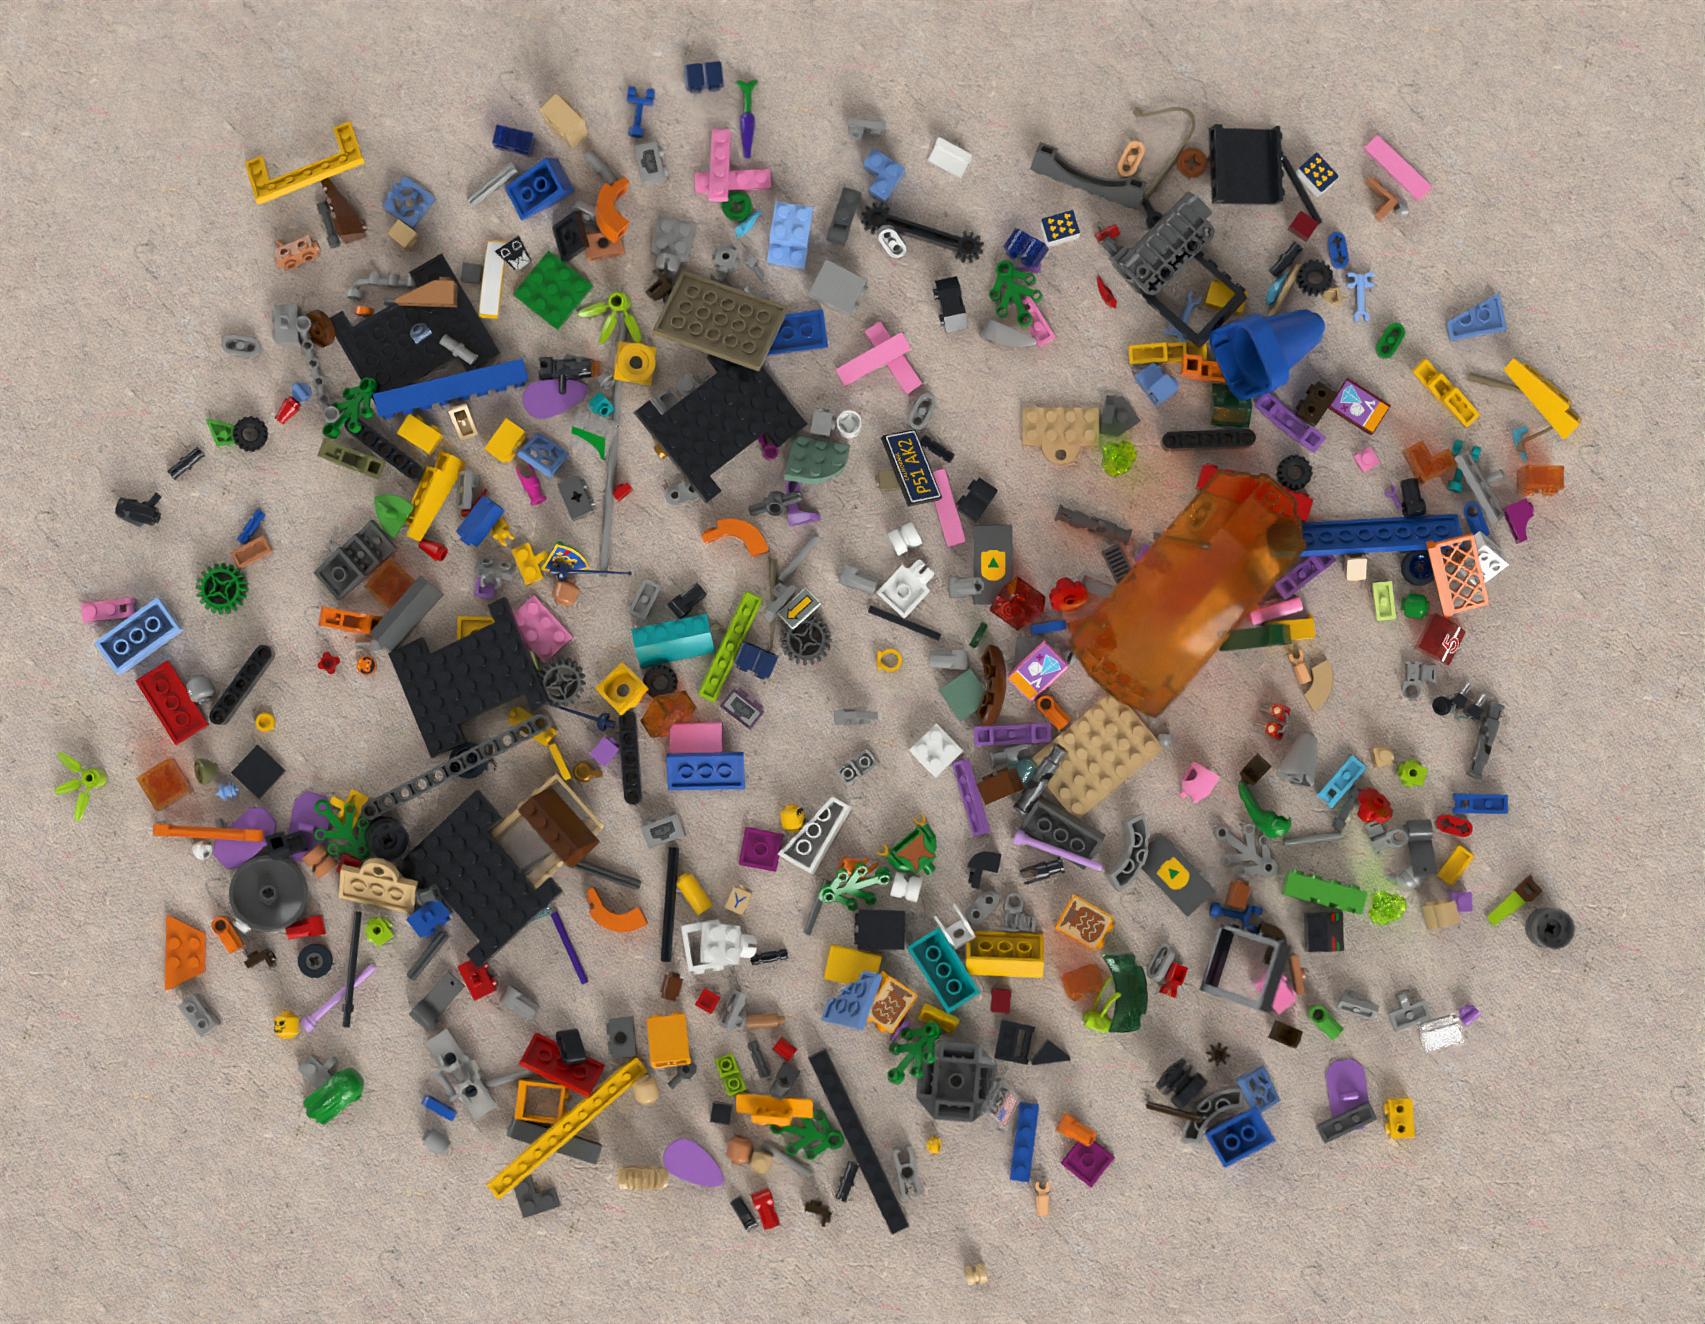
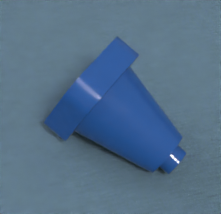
[1210,309,1325,400]

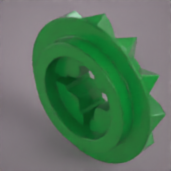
[722,191,752,222]

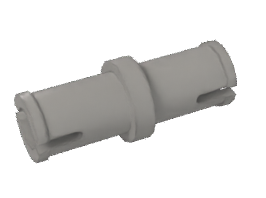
[584,150,618,186]
[439,334,478,365]

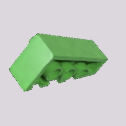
[1281,869,1368,915]

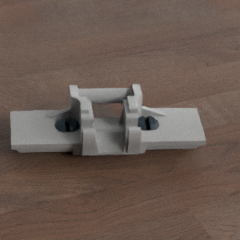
[426,1028,498,1120]

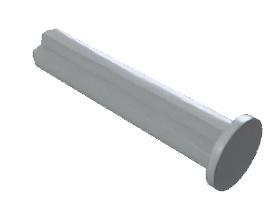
[467,162,519,206]

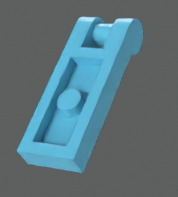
[1316,755,1367,808]

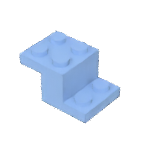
[767,201,813,269]

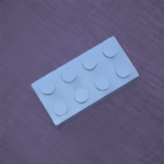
[94,597,184,675]

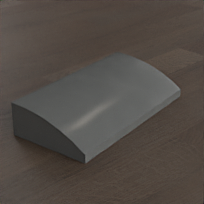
[369,576,444,651]
[1019,795,1106,870]

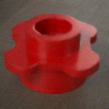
[318,652,340,674]

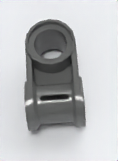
[770,1062,801,1099]

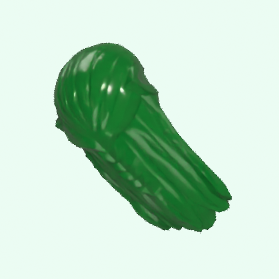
[1238,780,1291,838]
[303,1068,364,1124]

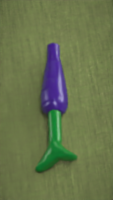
[736,80,759,159]

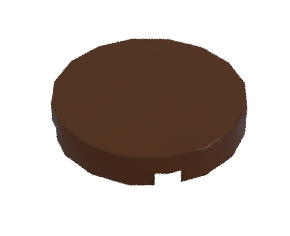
[306,309,335,348]

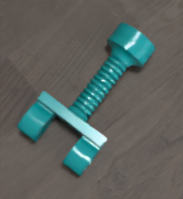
[1446,439,1482,493]

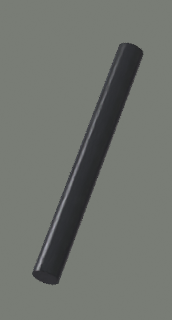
[1282,156,1322,225]
[868,605,941,641]

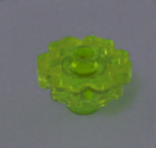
[1101,440,1137,477]
[1368,890,1408,926]

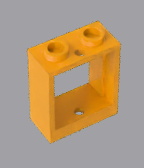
[514,1079,570,1124]

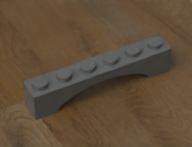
[1030,142,1147,210]

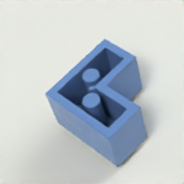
[863,148,906,205]
[1134,362,1179,408]

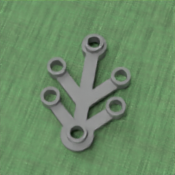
[1213,823,1278,877]

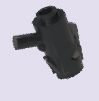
[115,492,162,527]

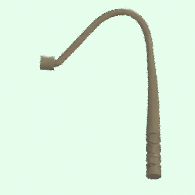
[1132,107,1195,200]
[1468,373,1553,452]
[711,559,777,651]

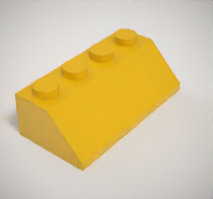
[965,931,1044,978]

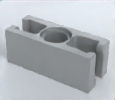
[893,1145,922,1199]

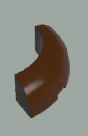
[976,645,1007,726]

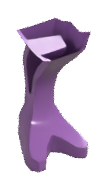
[785,480,821,526]

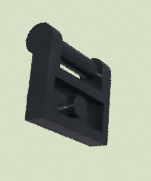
[994,1020,1036,1065]

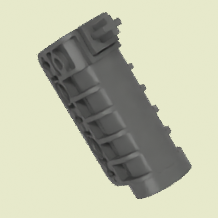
[1100,192,1215,295]

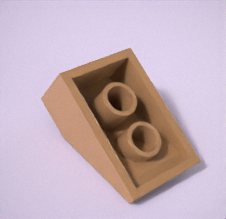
[395,277,458,307]

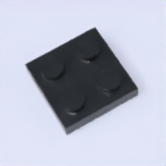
[552,211,590,262]

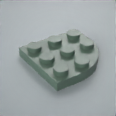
[784,435,850,484]

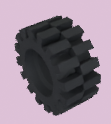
[1297,259,1333,297]
[233,416,268,452]
[1276,455,1313,491]
[643,665,678,700]

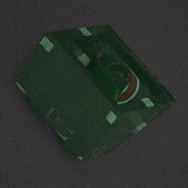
[1210,384,1252,428]

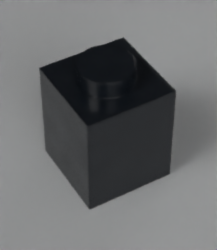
[710,1101,733,1125]

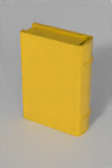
[824,944,882,984]

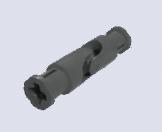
[1054,504,1132,546]
[1466,701,1505,780]
[1013,743,1068,815]

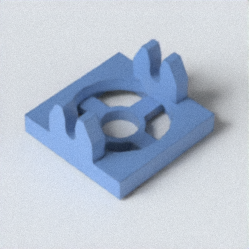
[382,176,436,229]
[517,432,569,479]
[1236,1065,1280,1113]

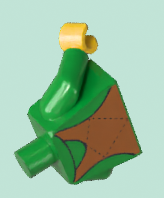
[877,814,937,875]

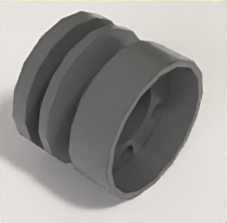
[1525,907,1575,949]

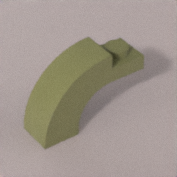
[317,438,385,480]

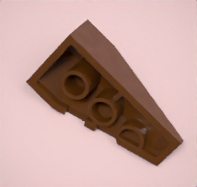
[321,178,368,244]

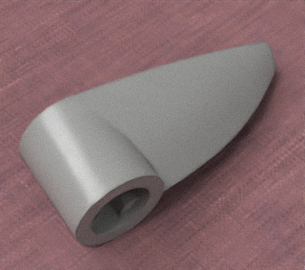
[980,319,1037,347]

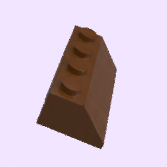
[518,788,600,868]

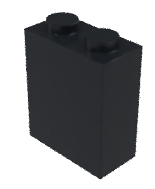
[854,909,905,950]

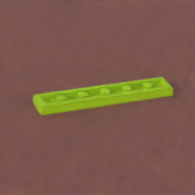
[697,590,763,703]

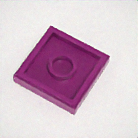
[738,827,784,872]
[1061,1141,1115,1188]

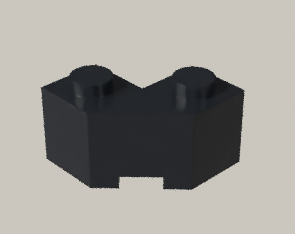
[933,276,969,333]

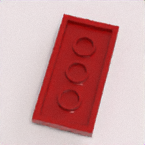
[135,660,209,745]
[519,1032,605,1098]

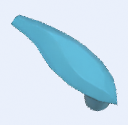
[735,210,762,238]
[1266,274,1287,306]
[1513,426,1529,462]

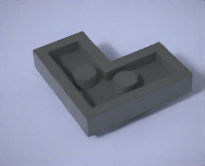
[514,1175,561,1218]

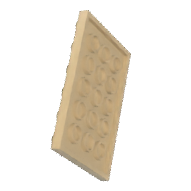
[1026,689,1164,819]

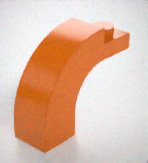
[595,177,630,243]
[701,518,769,558]
[586,887,649,932]

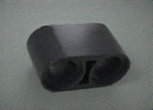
[556,1028,586,1065]

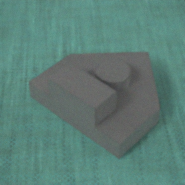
[1100,396,1141,437]

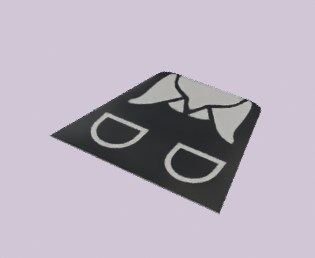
[494,236,531,271]

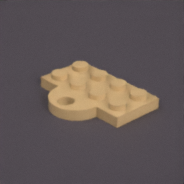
[1022,407,1099,465]
[339,858,418,914]

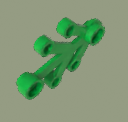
[989,260,1043,328]
[322,378,377,439]
[315,799,371,859]
[819,862,891,911]
[887,1021,941,1085]
[770,1110,844,1160]

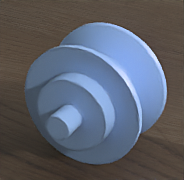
[216,781,240,801]

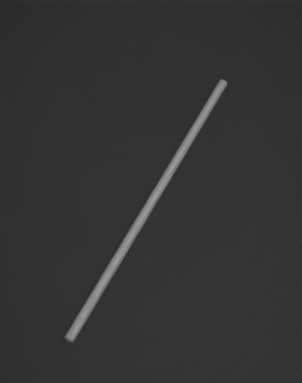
[599,311,627,577]

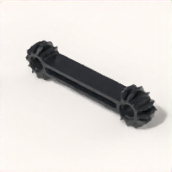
[861,202,984,264]

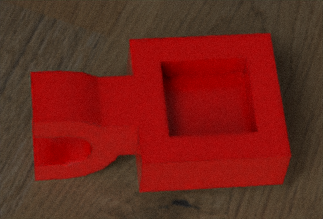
[1159,962,1188,998]

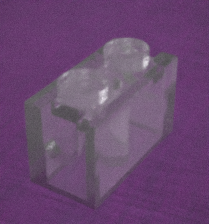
[1417,1013,1463,1052]

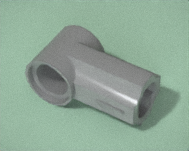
[838,565,879,595]
[949,577,984,598]
[930,650,968,670]
[499,985,540,1021]

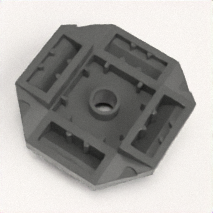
[916,1041,997,1123]

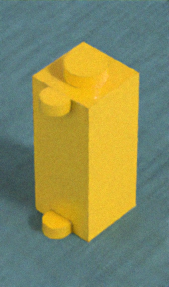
[1263,613,1315,640]
[507,706,558,747]

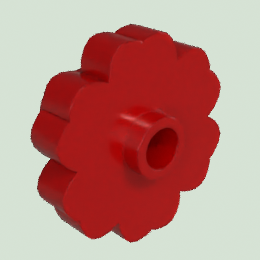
[1049,577,1088,612]
[1357,787,1393,823]

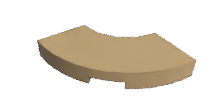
[1303,659,1333,711]

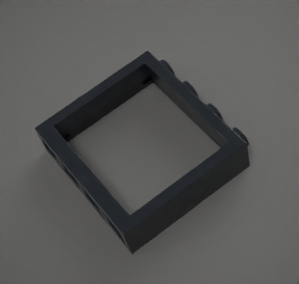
[1142,245,1247,349]
[1199,923,1291,1013]

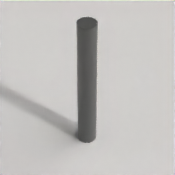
[803,879,831,935]

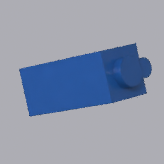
[456,495,505,547]

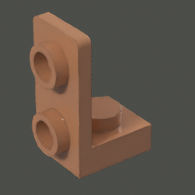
[1365,177,1398,222]

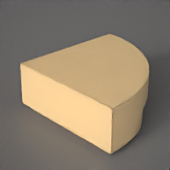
[1322,286,1343,306]

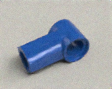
[1464,501,1490,539]

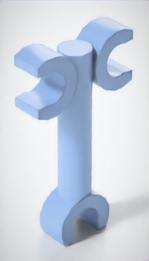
[1346,272,1375,322]
[1163,292,1202,342]

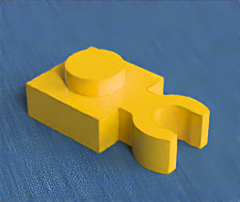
[489,515,514,546]

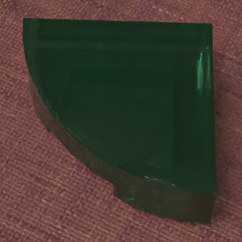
[969,622,987,648]

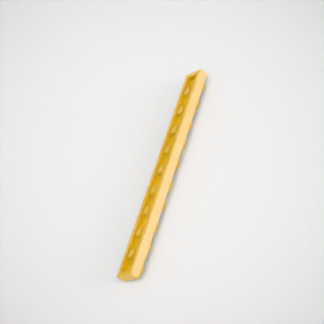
[485,1056,648,1200]

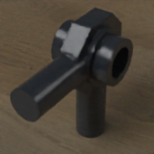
[1142,199,1166,230]

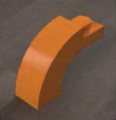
[1181,354,1227,384]
[318,606,383,635]

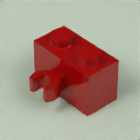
[457,960,498,1001]

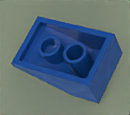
[505,157,575,221]
[1205,1106,1276,1168]

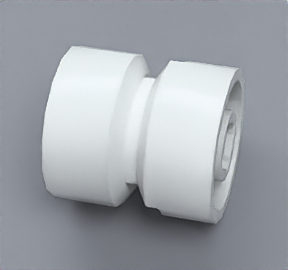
[837,410,862,439]
[887,522,922,556]
[890,872,923,902]

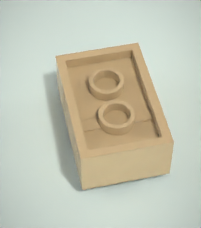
[540,93,588,150]

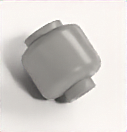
[186,674,214,704]

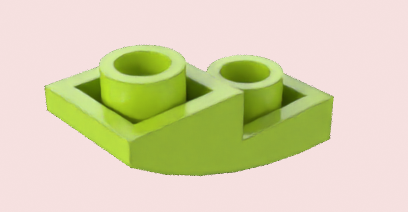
[714,1053,747,1097]

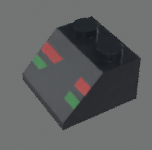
[1304,912,1344,952]

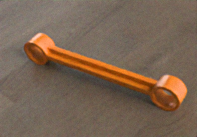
[152,824,264,842]

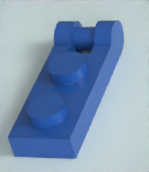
[1453,794,1508,814]

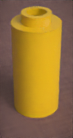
[676,872,713,916]

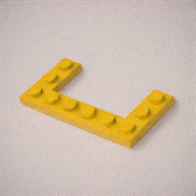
[244,121,365,205]

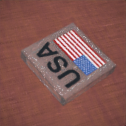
[980,1077,1021,1132]

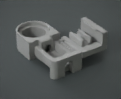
[1403,661,1437,700]
[1365,820,1409,855]
[1001,893,1037,932]

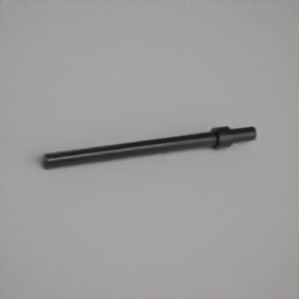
[342,911,362,1028]

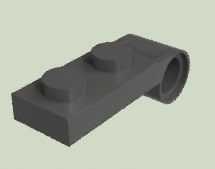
[826,187,861,246]

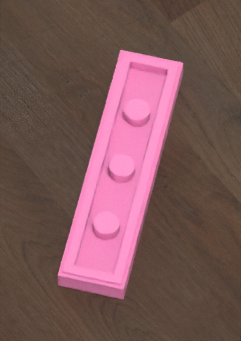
[1363,135,1432,201]
[864,321,922,395]
[836,332,911,386]
[932,468,966,547]

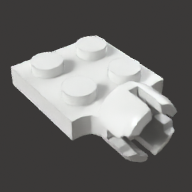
[876,559,934,619]
[700,923,757,965]

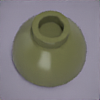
[194,758,219,785]

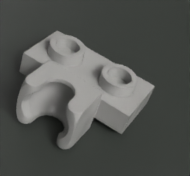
[474,557,517,590]
[834,709,878,725]

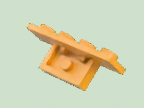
[736,1093,813,1126]

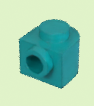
[588,392,615,419]

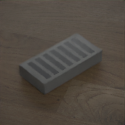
[1101,544,1135,586]

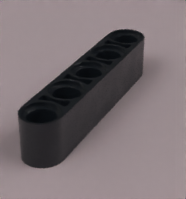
[344,417,424,482]
[1160,429,1256,451]
[209,645,275,725]
[618,711,643,805]

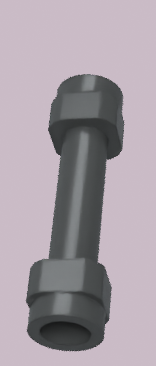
[317,201,341,248]
[1332,786,1362,832]

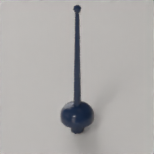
[550,562,632,581]
[547,704,616,732]

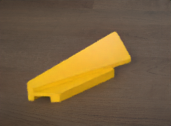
[1504,358,1582,439]
[405,451,466,541]

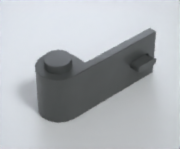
[1403,819,1437,877]
[409,971,465,1030]

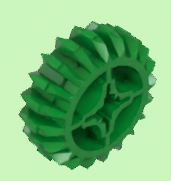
[196,563,249,615]

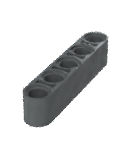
[507,1117,603,1164]

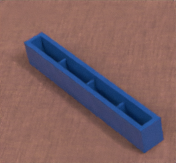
[373,358,528,420]

